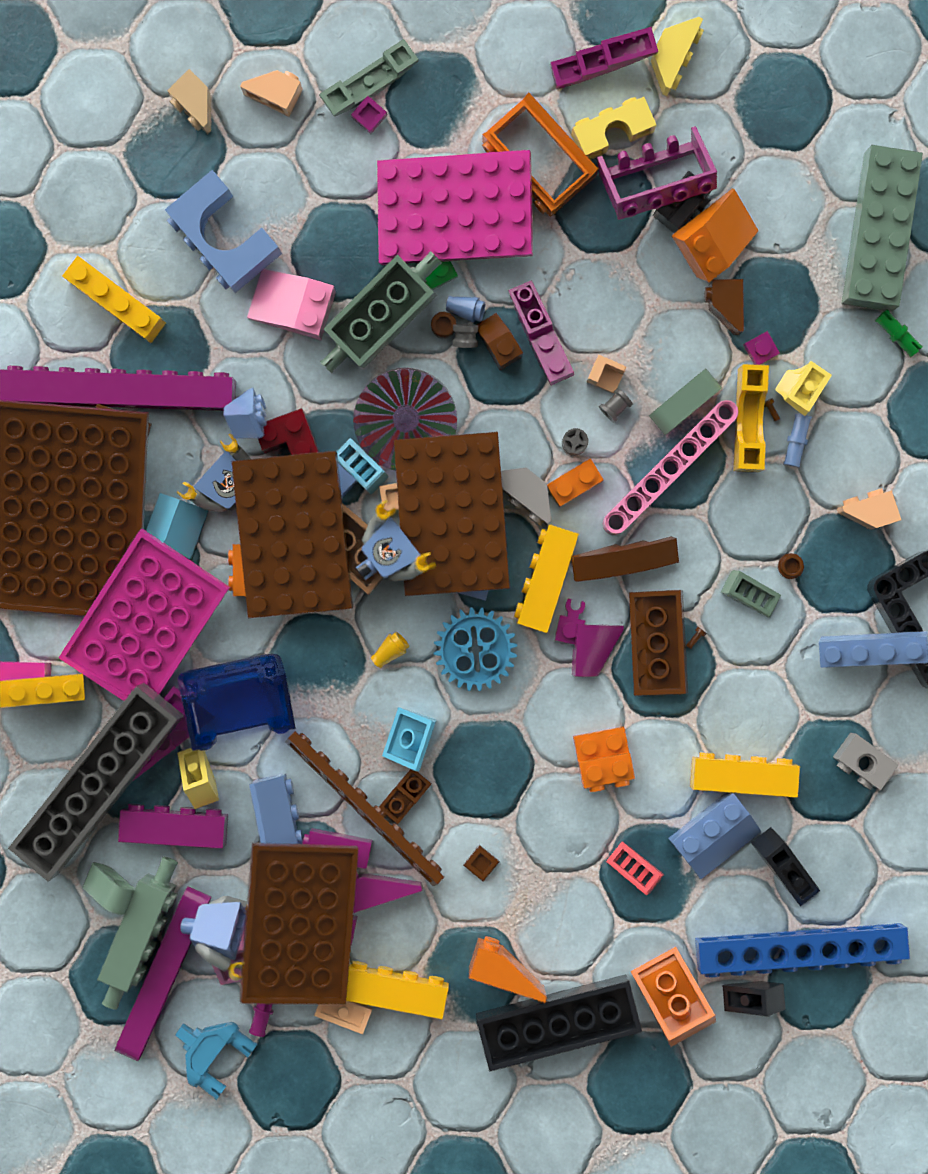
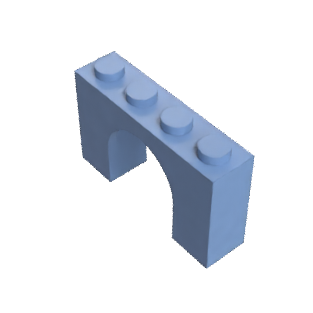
[165,170,282,293]

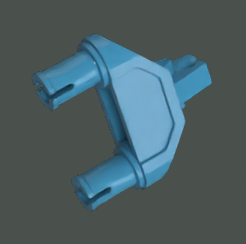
[175,1022,257,1100]

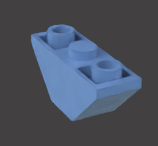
[224,388,266,439]

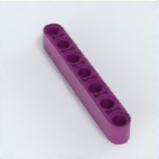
[114,886,212,1062]

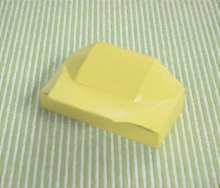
[775,361,832,416]

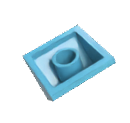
[146,493,209,559]
[382,707,436,772]

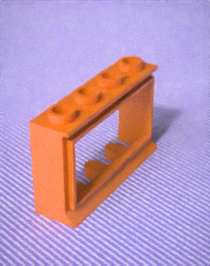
[482,92,598,217]

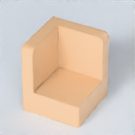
[586,354,627,393]

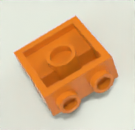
[573,726,635,792]

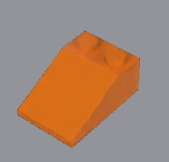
[672,188,759,282]
[469,936,547,1003]
[631,947,716,1047]

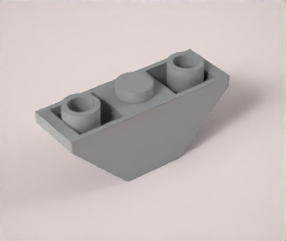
[501,468,551,526]

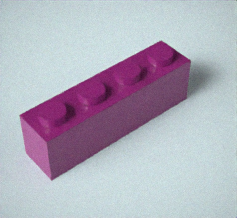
[118,804,228,848]

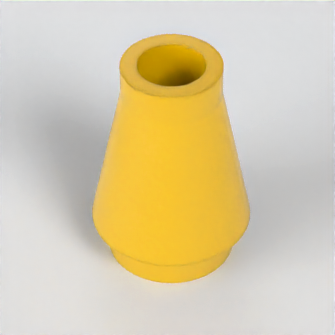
[371,631,409,669]

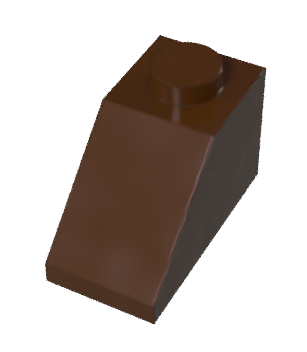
[704,279,744,335]
[476,313,523,370]

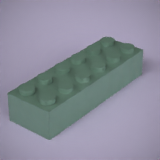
[841,145,923,312]

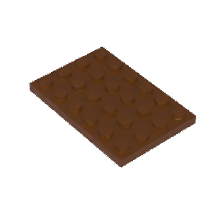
[394,432,510,596]
[231,451,353,618]
[239,843,359,1004]

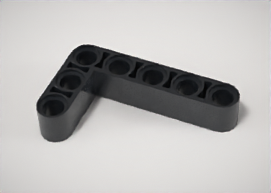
[867,550,928,689]

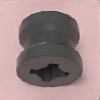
[452,324,478,348]
[562,428,589,456]

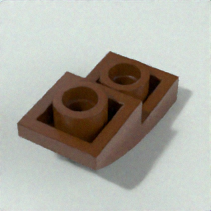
[379,769,432,825]

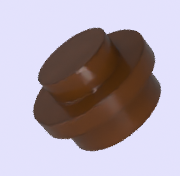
[777,553,804,579]

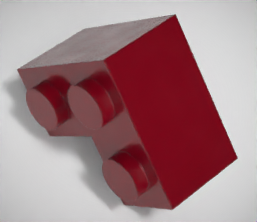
[257,408,319,455]

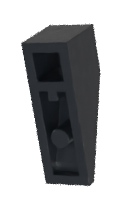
[751,827,821,907]

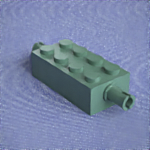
[320,251,442,373]
[97,856,178,1010]

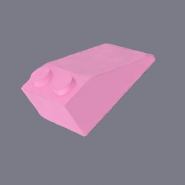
[247,269,336,340]

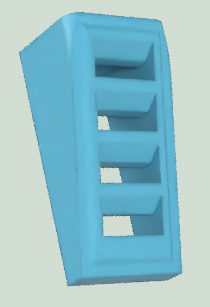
[337,438,389,494]

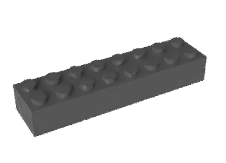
[8,683,184,882]

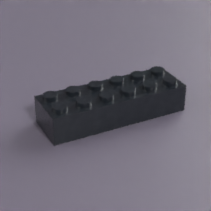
[476,974,642,1072]

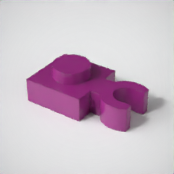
[554,598,585,645]

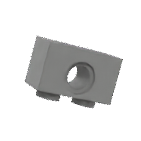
[833,732,899,790]

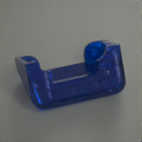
[178,653,296,751]

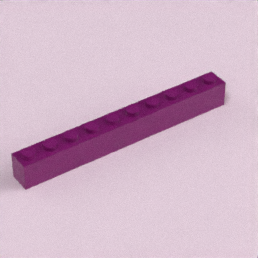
[0,365,236,411]

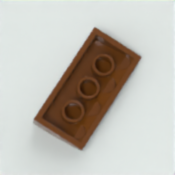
[629,590,688,696]

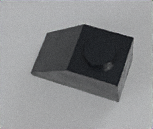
[722,981,786,1017]

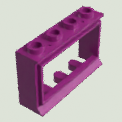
[597,126,717,220]

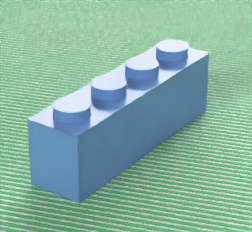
[819,631,928,668]

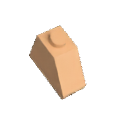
[240,70,303,117]

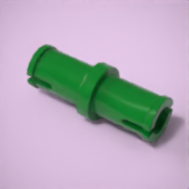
[875,309,923,358]

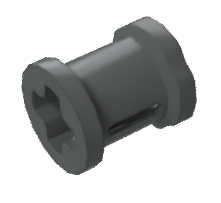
[599,388,633,423]

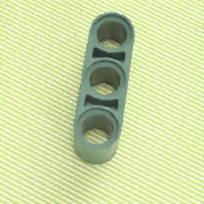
[649,368,722,435]
[83,862,135,915]

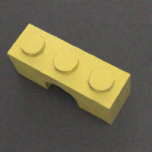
[571,97,656,160]

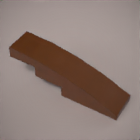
[571,536,679,582]

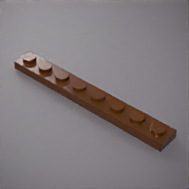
[285,731,444,886]

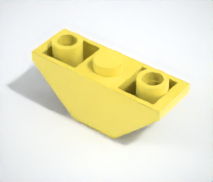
[650,17,704,96]

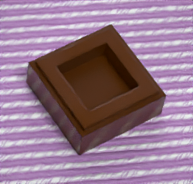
[463,844,500,882]

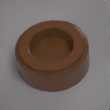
[431,312,456,339]

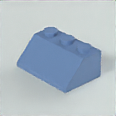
[249,774,304,844]
[668,792,762,879]

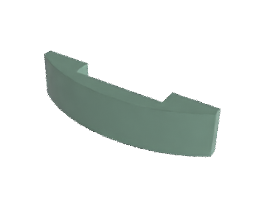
[319,39,419,117]

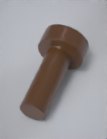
[764,398,780,422]
[686,627,707,649]

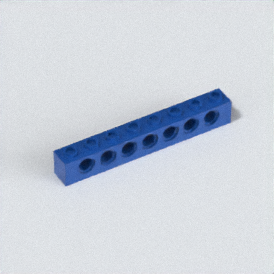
[695,923,910,978]

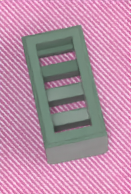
[721,570,781,618]

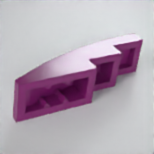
[550,27,659,90]

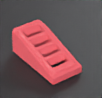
[606,841,664,895]

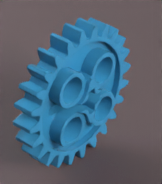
[434,607,517,691]

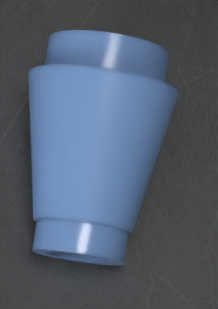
[446,296,486,323]

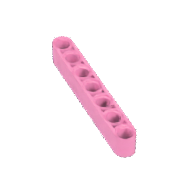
[603,400,738,535]

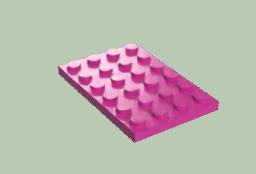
[377,150,533,265]
[58,529,230,701]

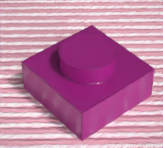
[351,96,387,134]
[743,331,780,365]

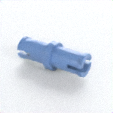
[783,413,812,468]

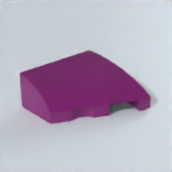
[572,624,624,677]

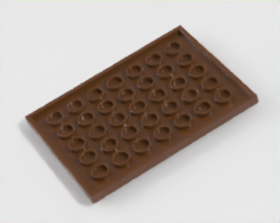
[0,400,149,616]

